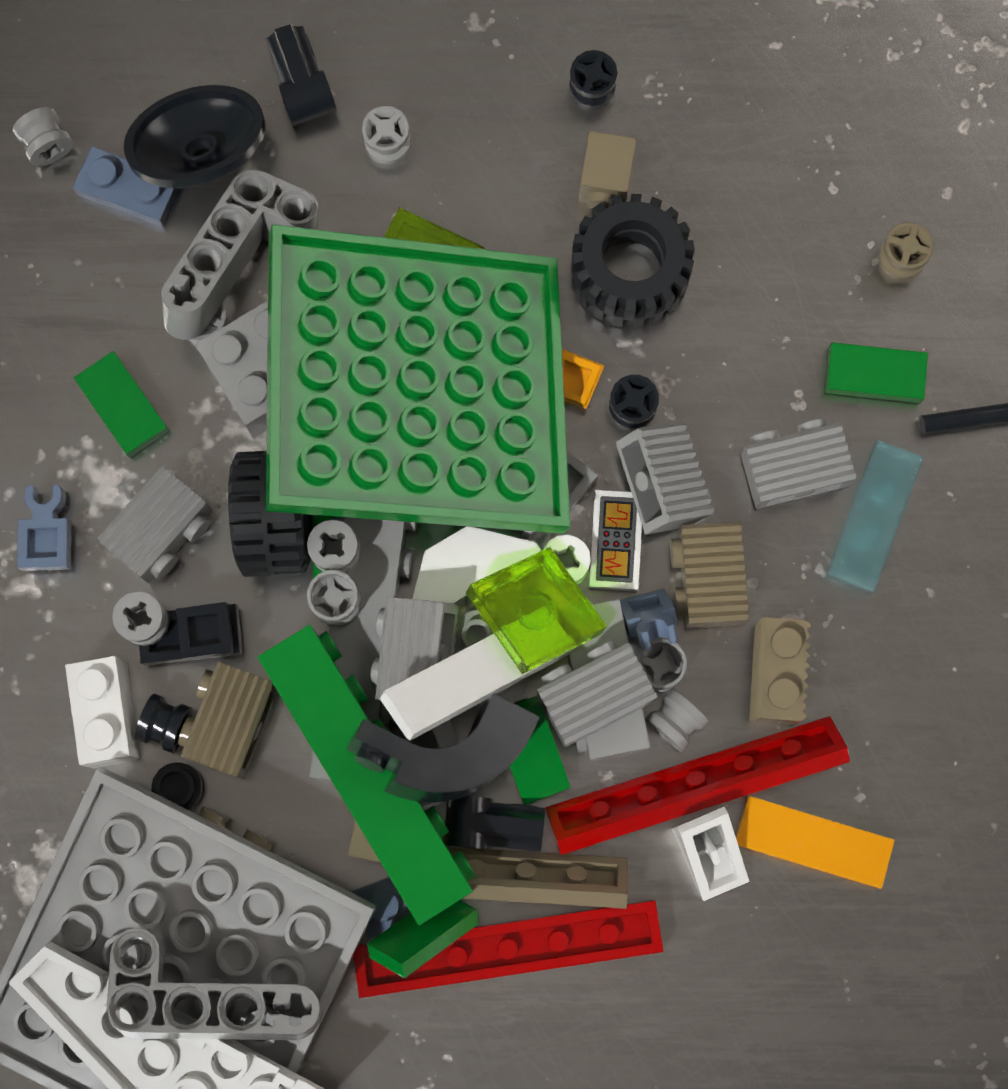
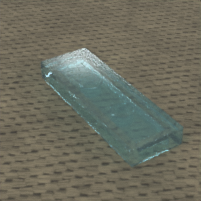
[825,440,924,594]

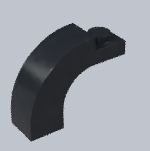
[346,693,540,802]

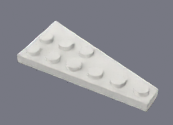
[8,942,325,1089]

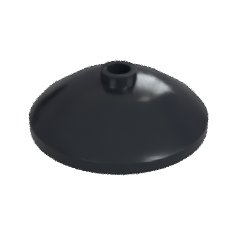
[124,85,266,189]

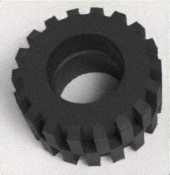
[571,194,695,328]
[228,451,312,577]

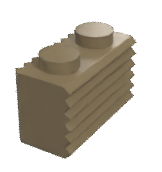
[670,521,749,629]
[749,617,812,726]
[178,662,278,779]

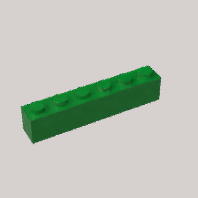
[257,624,477,926]

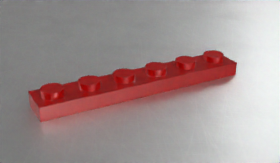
[545,716,850,855]
[353,900,664,998]

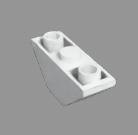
[412,526,541,609]

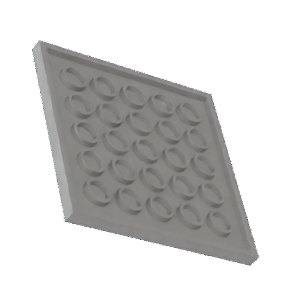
[0,767,377,1089]

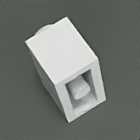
[65,656,142,768]

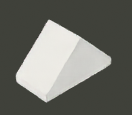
[671,807,749,901]

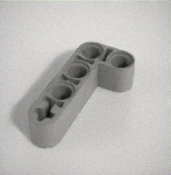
[161,169,319,340]
[107,928,320,1040]

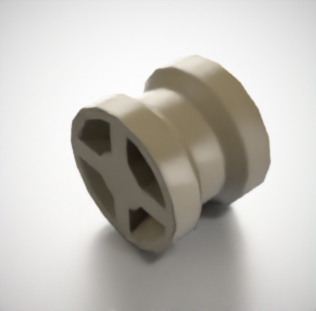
[878,222,934,280]

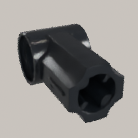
[265,24,337,126]
[443,795,545,851]

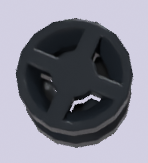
[569,50,618,110]
[609,375,659,430]
[135,693,193,754]

